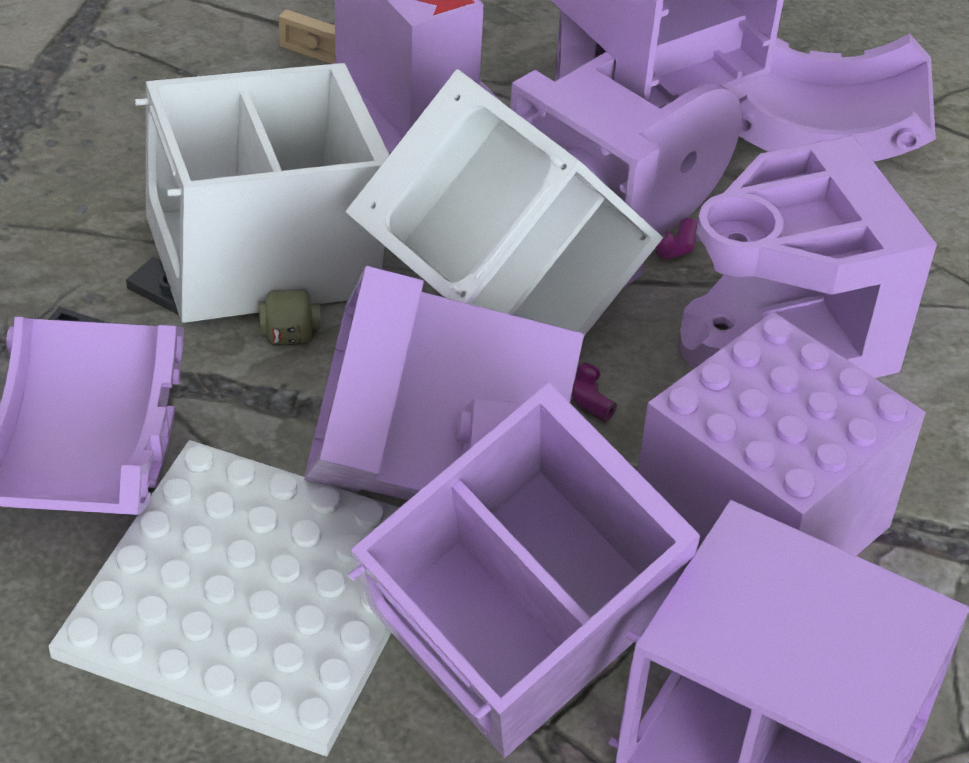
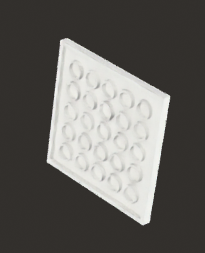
[48,440,400,757]

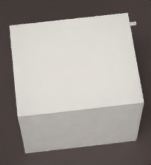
[135,63,389,323]
[345,69,663,336]

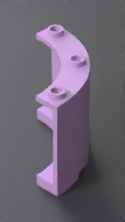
[727,33,936,161]
[0,317,184,515]

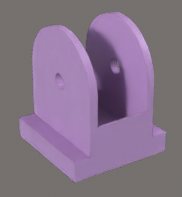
[510,52,742,288]

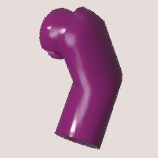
[655,218,698,260]
[571,362,617,422]

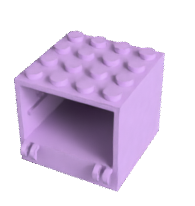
[637,312,926,556]

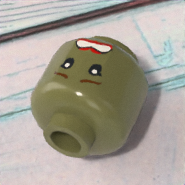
[259,289,321,346]

